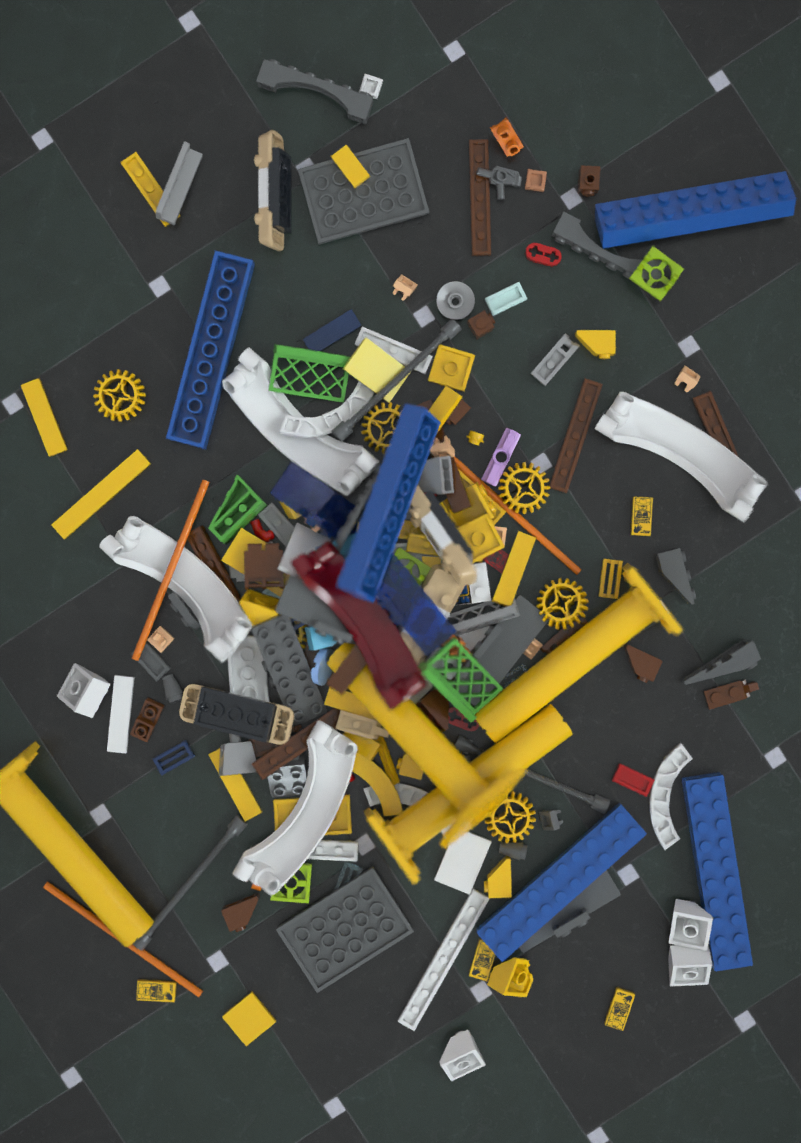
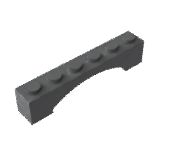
[256,59,374,125]
[552,212,665,288]

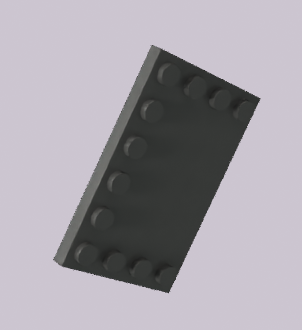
[298,138,429,245]
[276,866,414,993]

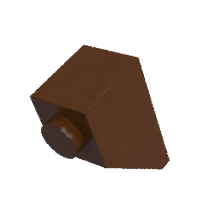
[624,644,663,683]
[415,687,449,733]
[221,892,260,932]

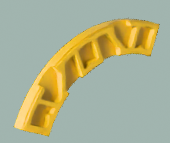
[352,752,403,816]

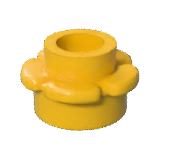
[466,430,484,445]

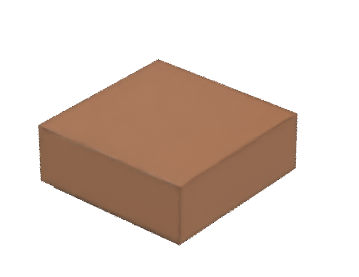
[525,169,547,192]

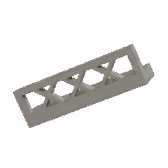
[156,141,203,225]
[442,597,520,637]

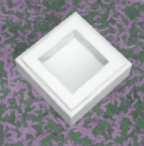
[359,74,383,99]

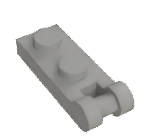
[531,333,580,386]

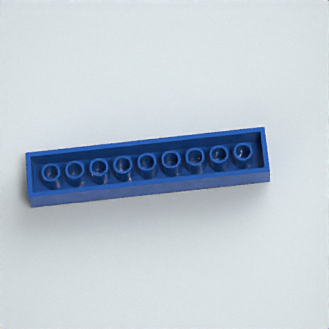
[595,171,796,248]
[166,250,255,449]
[336,404,441,603]
[681,772,753,971]
[476,803,647,962]

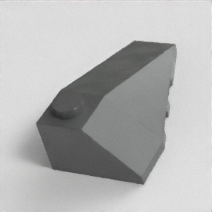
[681,639,761,685]

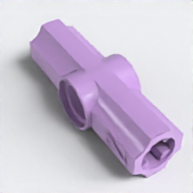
[481,428,521,487]

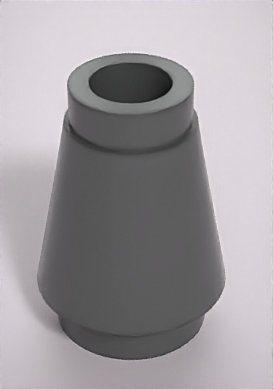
[162,674,183,704]
[499,842,528,861]

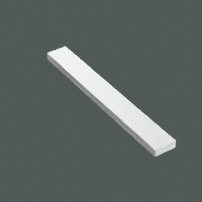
[398,888,490,1031]

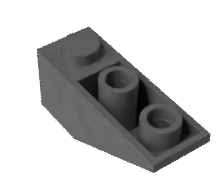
[655,548,696,605]

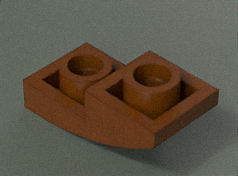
[130,697,165,742]

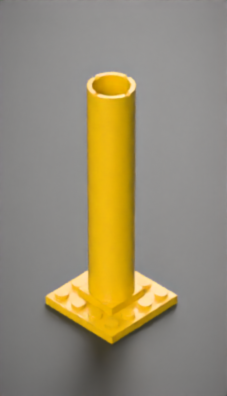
[475,563,682,743]
[327,642,526,849]
[363,704,573,884]
[0,741,154,947]

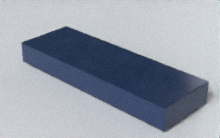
[303,309,362,351]

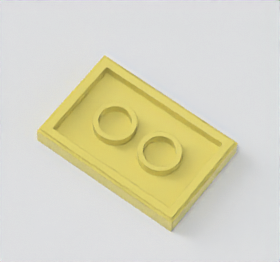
[343,337,411,403]

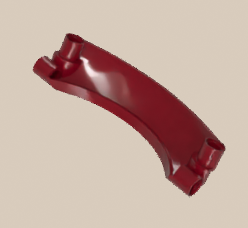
[290,541,427,711]

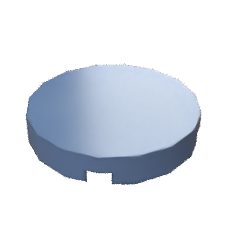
[311,648,334,686]

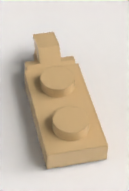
[335,710,389,740]

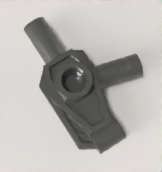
[476,166,522,200]

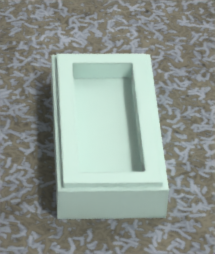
[484,282,527,316]

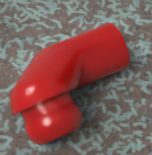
[250,519,274,542]

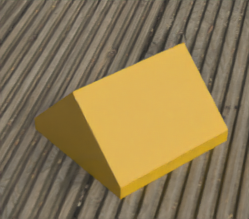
[240,589,279,626]

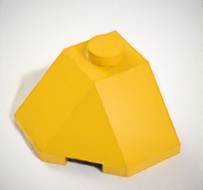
[487,957,533,997]

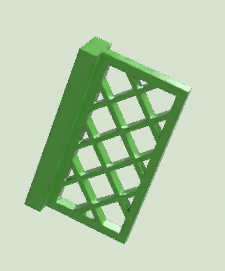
[268,344,350,403]
[418,637,503,722]

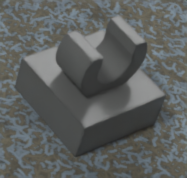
[539,810,563,831]

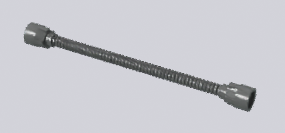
[332,319,462,442]
[454,735,610,814]
[133,815,248,950]

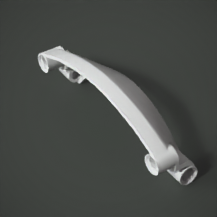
[222,348,380,495]
[595,392,767,522]
[99,516,252,662]
[232,720,358,895]

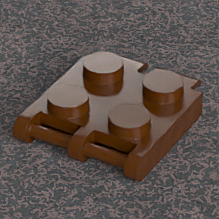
[244,543,284,590]

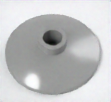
[436,281,475,320]

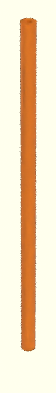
[454,457,582,575]
[132,480,210,661]
[43,881,203,997]

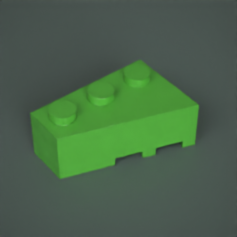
[208,474,267,545]

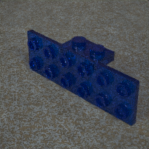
[270,462,357,540]
[376,552,457,656]

